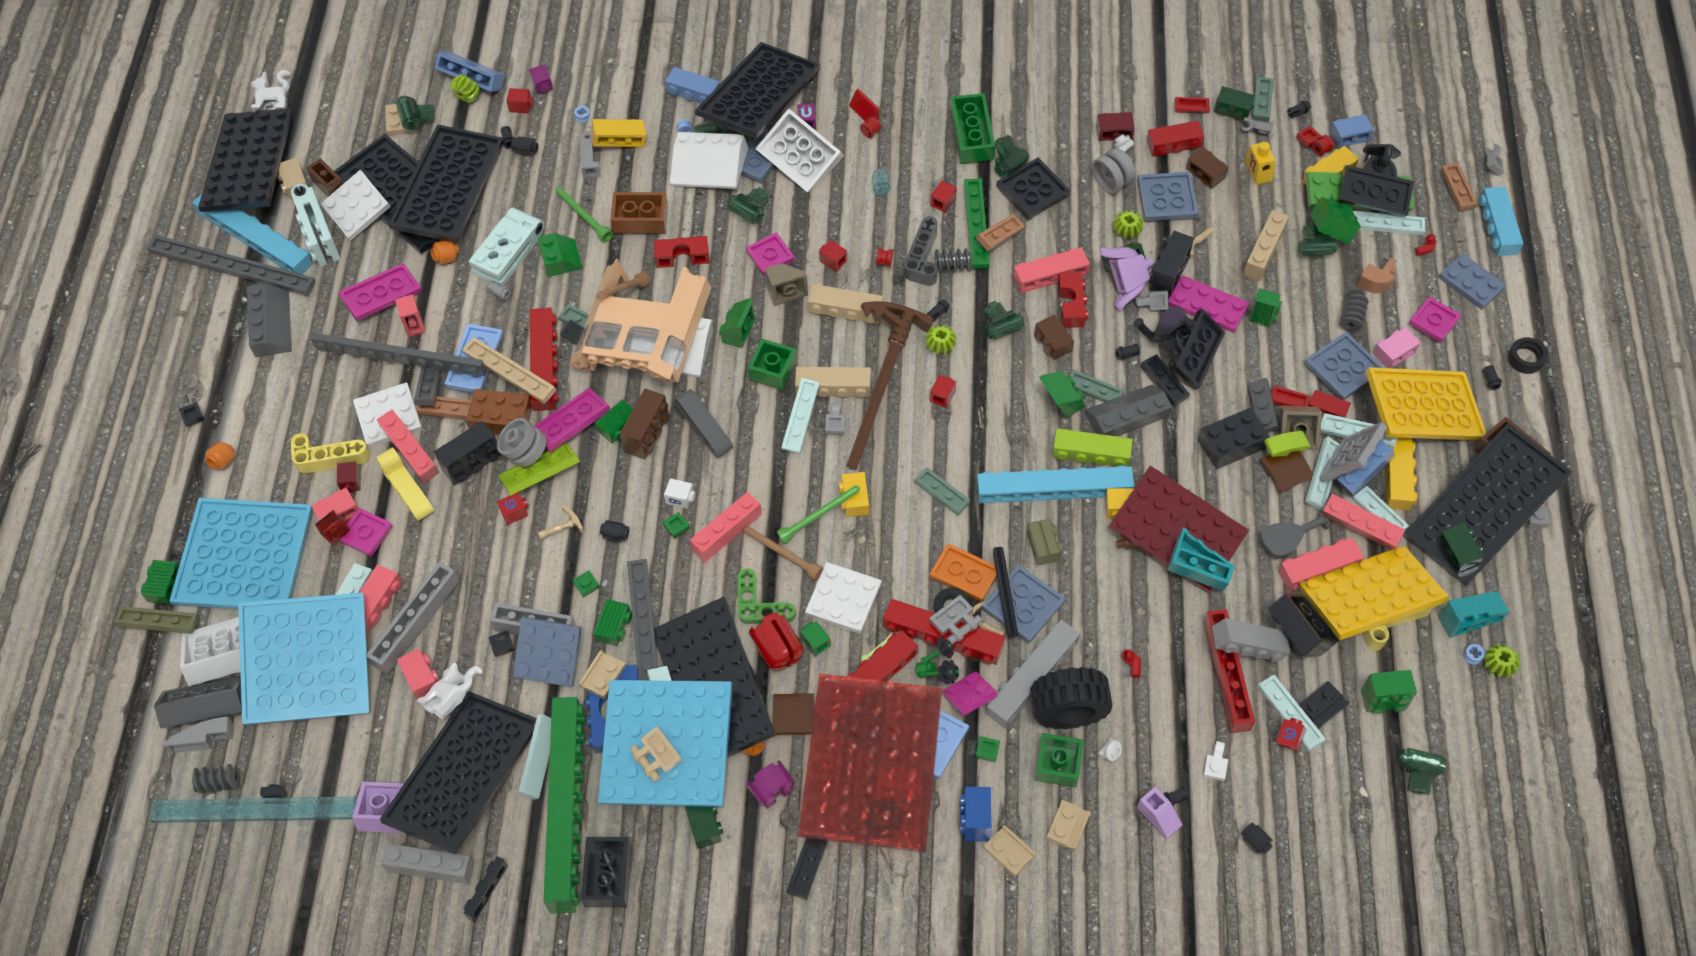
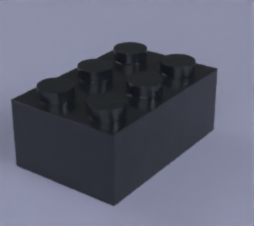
[1149,230,1194,299]
[1198,407,1270,470]
[434,421,502,486]
[1268,593,1339,657]
[581,837,632,908]

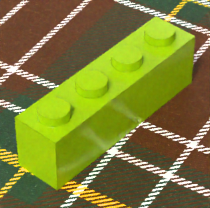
[1052,428,1133,467]

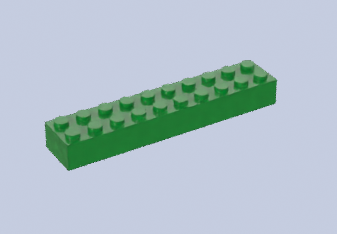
[543,697,586,914]

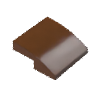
[1260,451,1313,493]
[773,693,814,735]

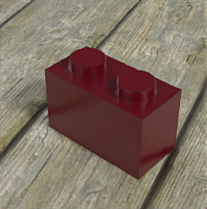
[1096,112,1135,141]

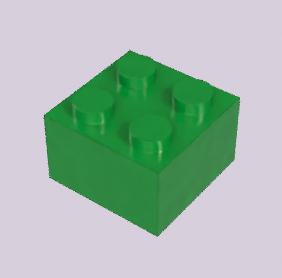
[1310,197,1361,244]
[748,339,797,390]
[1361,670,1417,714]
[1035,733,1084,788]

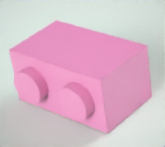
[1374,327,1421,368]

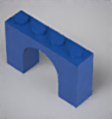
[586,664,639,754]

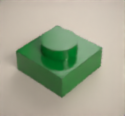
[663,512,690,539]
[572,570,600,598]
[975,736,1000,762]

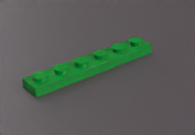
[964,178,990,269]

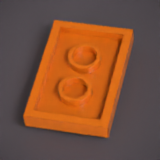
[929,543,997,602]

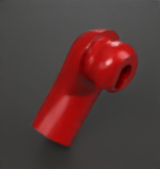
[1415,234,1437,256]
[1121,649,1142,678]

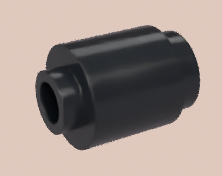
[511,136,539,156]
[600,520,630,542]
[1241,822,1273,855]

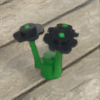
[916,637,959,684]

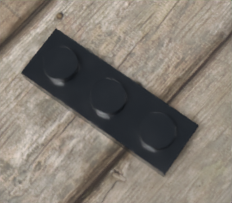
[1141,354,1190,406]
[787,832,829,900]
[464,856,508,923]

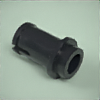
[1287,100,1311,118]
[500,126,514,148]
[927,299,950,322]
[1115,343,1140,361]
[1482,365,1502,390]
[1164,786,1190,807]

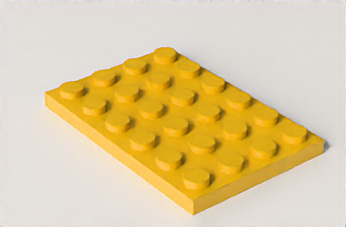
[1365,367,1486,440]
[1299,545,1449,640]

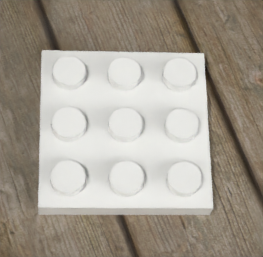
[321,170,391,240]
[353,382,422,448]
[805,562,882,634]

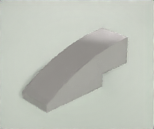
[164,716,234,753]

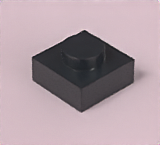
[560,319,586,345]
[179,402,204,427]
[489,631,514,657]
[260,784,288,802]

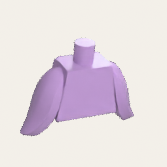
[1100,247,1154,311]

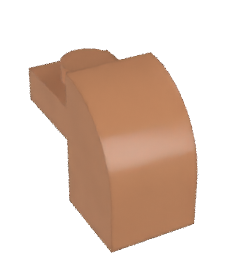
[1357,257,1397,293]

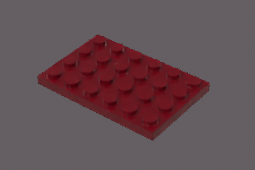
[1108,465,1249,593]

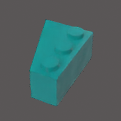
[1167,527,1235,591]
[1438,591,1509,638]

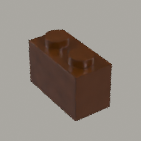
[1186,147,1229,189]
[306,158,343,197]
[1034,314,1074,360]

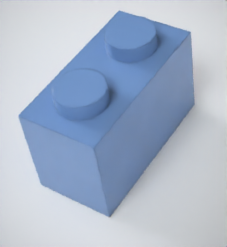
[1330,114,1374,148]

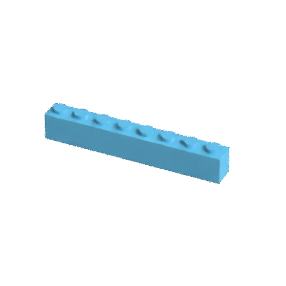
[192,194,313,274]
[977,466,1134,503]

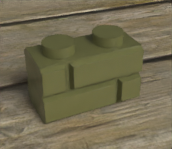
[1026,519,1063,565]

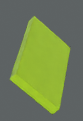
[498,442,580,496]

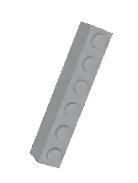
[366,562,459,675]
[986,620,1081,729]

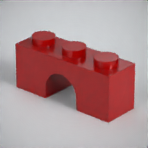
[654,236,710,268]
[1058,272,1088,328]

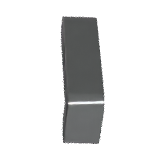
[904,216,938,286]
[673,389,733,458]

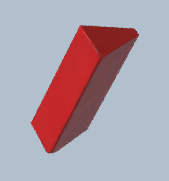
[849,89,880,122]

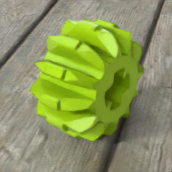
[450,74,480,103]
[1113,209,1144,240]
[926,324,957,355]
[1484,643,1521,678]

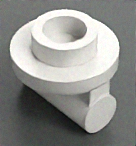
[1114,134,1134,152]
[1097,738,1122,761]

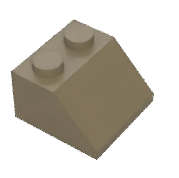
[765,263,808,306]
[1278,406,1322,449]

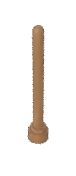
[596,272,650,299]
[743,526,824,581]

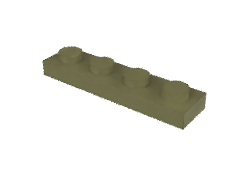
[114,606,199,634]

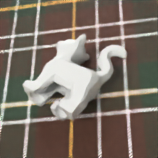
[251,70,290,112]
[417,663,483,720]

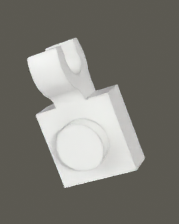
[1203,741,1228,781]

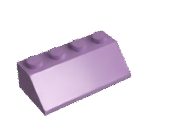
[352,781,406,834]

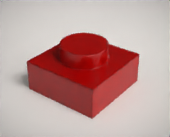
[1296,126,1321,148]

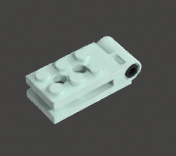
[291,184,341,267]
[468,207,544,286]

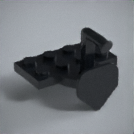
[1338,144,1414,217]
[1133,306,1225,390]

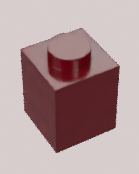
[337,461,361,493]

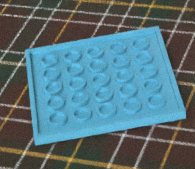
[169,498,313,609]
[238,593,370,725]
[598,680,733,807]

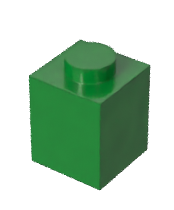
[800,620,831,657]

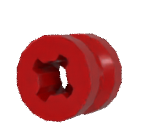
[860,116,882,139]
[1312,135,1334,157]
[876,248,893,267]

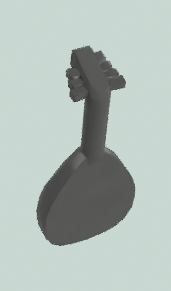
[1261,512,1329,558]

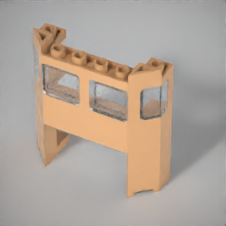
[570,259,711,383]

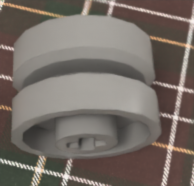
[1091,148,1136,194]
[497,418,547,467]

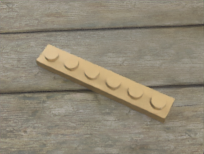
[462,337,556,404]

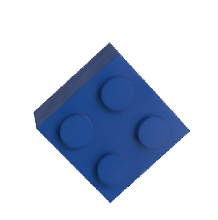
[960,787,992,842]

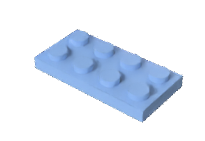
[444,324,503,393]

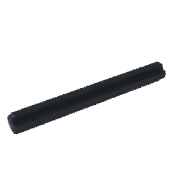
[993,546,1018,638]

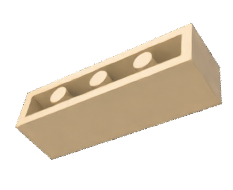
[1243,210,1289,281]
[807,284,883,324]
[795,367,871,397]

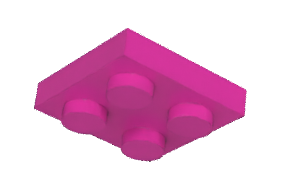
[746,232,795,276]
[1409,296,1462,343]
[337,508,393,557]
[942,672,998,716]

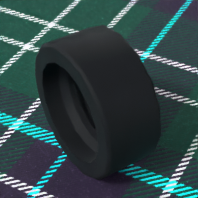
[1508,337,1548,374]

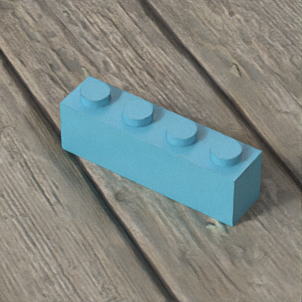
[1479,186,1523,256]

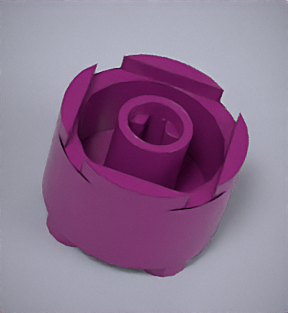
[746,760,795,809]

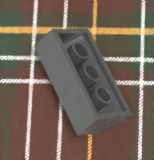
[247,283,292,358]
[1085,384,1172,437]
[154,675,242,729]

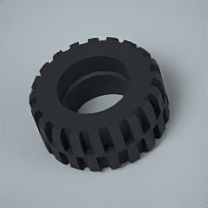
[1030,667,1113,729]

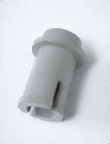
[487,281,511,300]

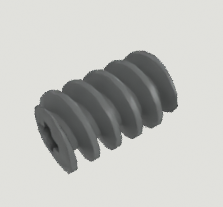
[935,248,972,272]
[1339,290,1369,330]
[192,764,240,794]

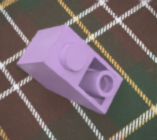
[1137,787,1182,839]

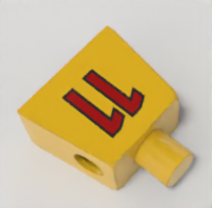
[1244,142,1275,185]

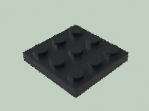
[996,157,1071,220]

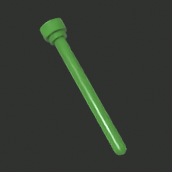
[556,187,613,243]
[777,486,860,544]

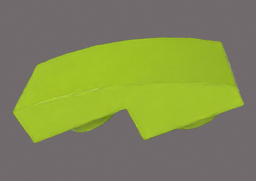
[1264,431,1310,457]

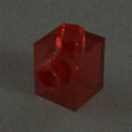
[315,510,350,545]

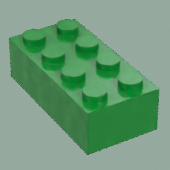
[950,93,995,164]

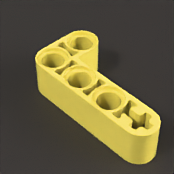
[291,433,371,473]
[376,447,434,521]
[1362,607,1434,651]

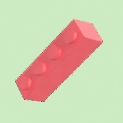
[1013,247,1090,293]
[376,409,439,484]
[690,492,762,563]
[1322,494,1405,550]
[1278,538,1364,592]
[359,564,402,640]

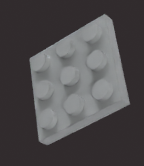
[1319,422,1387,482]

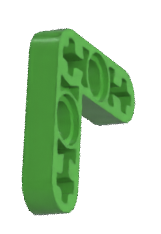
[738,568,796,624]

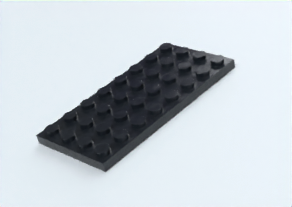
[695,42,820,139]
[198,108,293,212]
[389,124,503,243]
[334,134,475,254]
[1404,423,1572,586]
[654,596,776,757]
[380,691,537,854]

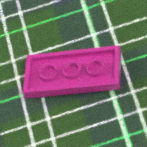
[338,263,422,321]
[1168,275,1250,333]
[534,388,610,452]

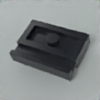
[1299,681,1350,729]

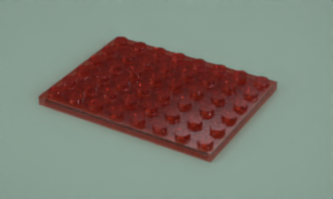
[798,673,942,852]

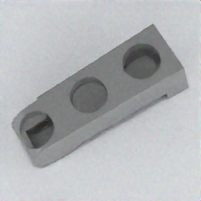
[580,131,601,179]

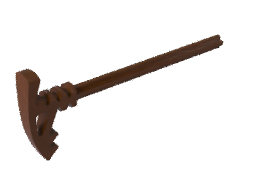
[846,301,934,470]

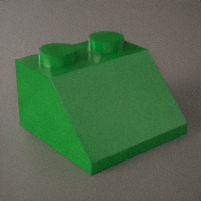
[537,233,583,277]
[719,298,755,348]
[1039,371,1086,418]

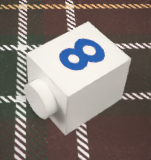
[664,478,695,509]

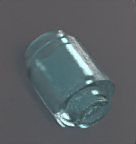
[872,169,891,195]

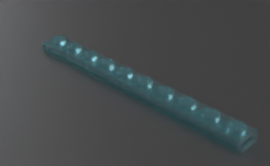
[149,797,358,823]

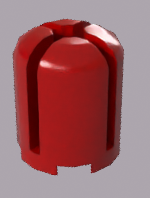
[749,612,803,671]

